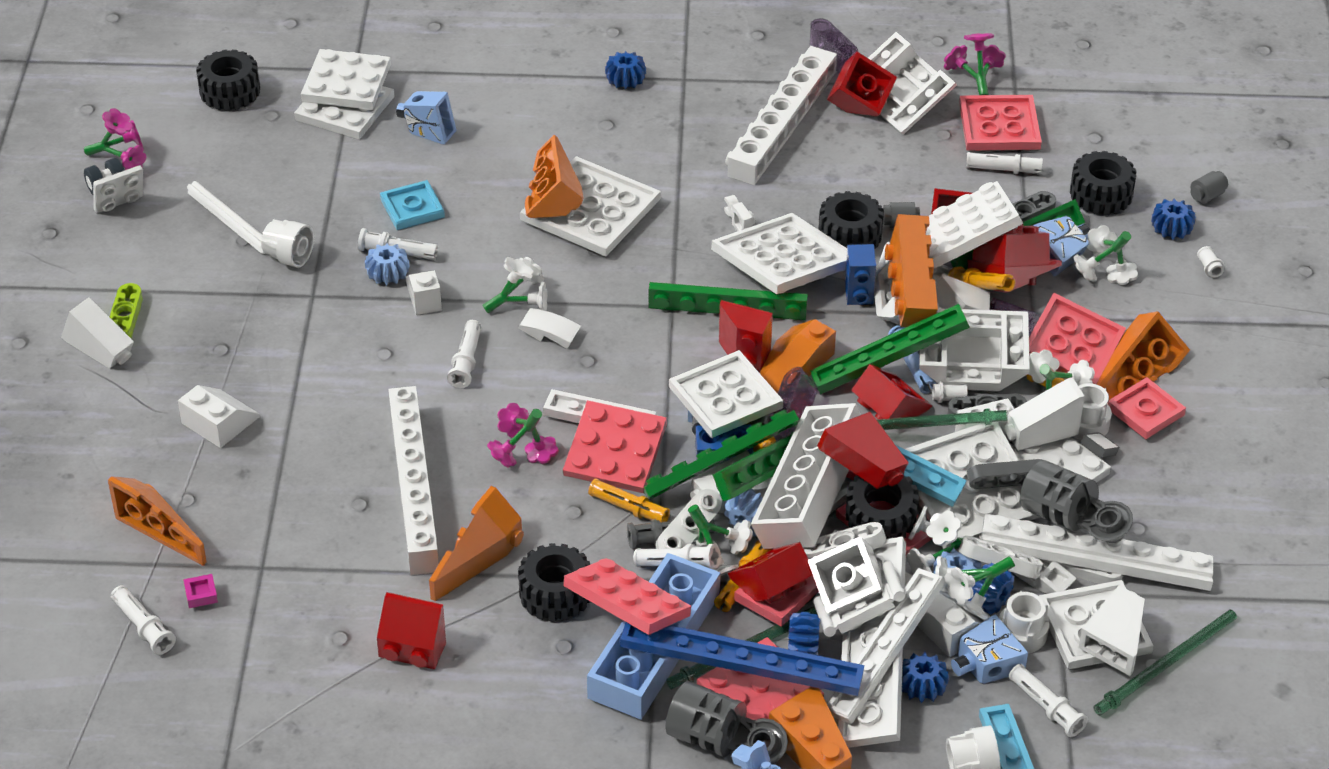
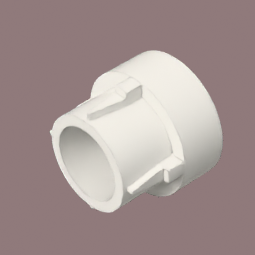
[261,219,314,268]
[1073,383,1112,440]
[999,591,1049,653]
[946,725,1000,769]

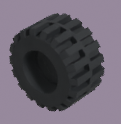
[196,49,260,110]
[1070,151,1137,215]
[818,191,884,249]
[845,473,919,539]
[518,543,591,622]

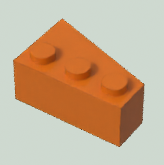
[769,687,852,769]

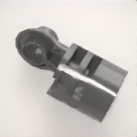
[1020,460,1133,543]
[665,681,788,764]

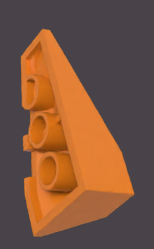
[525,135,584,218]
[1096,311,1190,401]
[760,319,836,400]
[108,476,207,566]
[429,486,524,601]

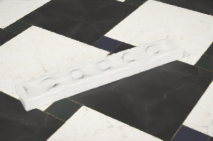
[827,568,945,724]

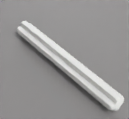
[187,181,265,254]

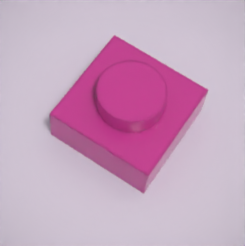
[183,574,218,608]

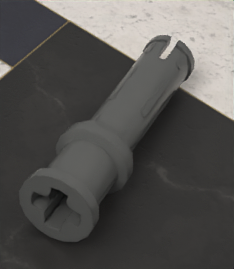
[627,518,715,549]

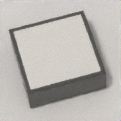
[1080,433,1120,458]

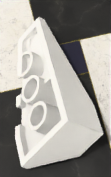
[905,571,987,658]

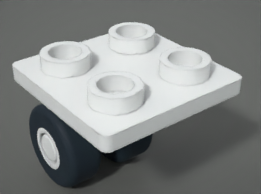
[84,158,143,213]

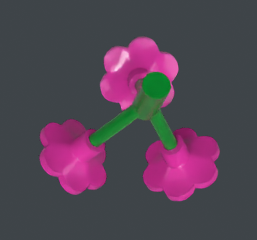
[944,33,1006,95]
[84,108,147,170]
[487,402,559,468]

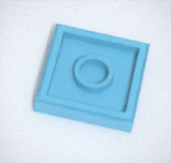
[380,180,445,230]

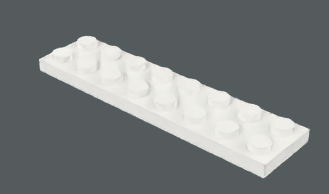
[838,537,906,748]

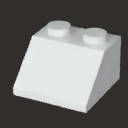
[178,385,260,448]
[808,537,883,614]

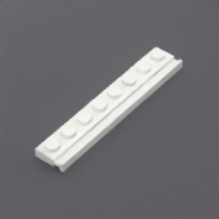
[981,514,1213,591]

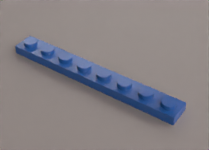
[620,622,865,696]

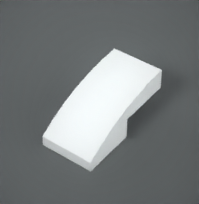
[518,308,581,349]
[1012,559,1077,594]

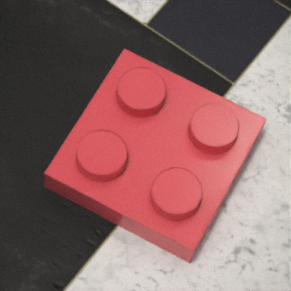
[1108,377,1186,439]

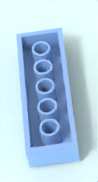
[587,553,721,720]

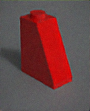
[817,412,909,489]

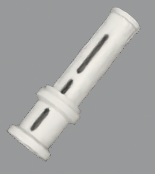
[358,228,438,261]
[447,320,482,388]
[633,544,721,570]
[111,585,176,655]
[1009,664,1088,737]

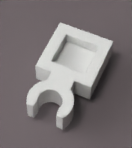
[724,195,755,232]

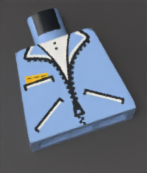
[396,91,457,145]
[1033,216,1091,277]
[951,614,1028,684]

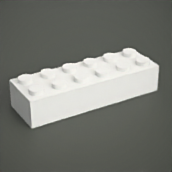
[751,403,861,549]

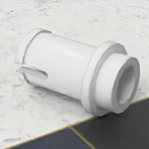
[1197,246,1224,278]
[932,381,967,403]

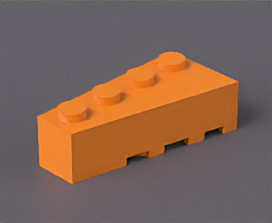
[885,214,938,327]

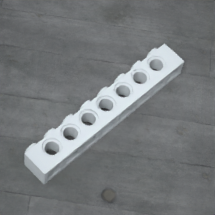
[725,46,837,185]
[388,386,439,576]

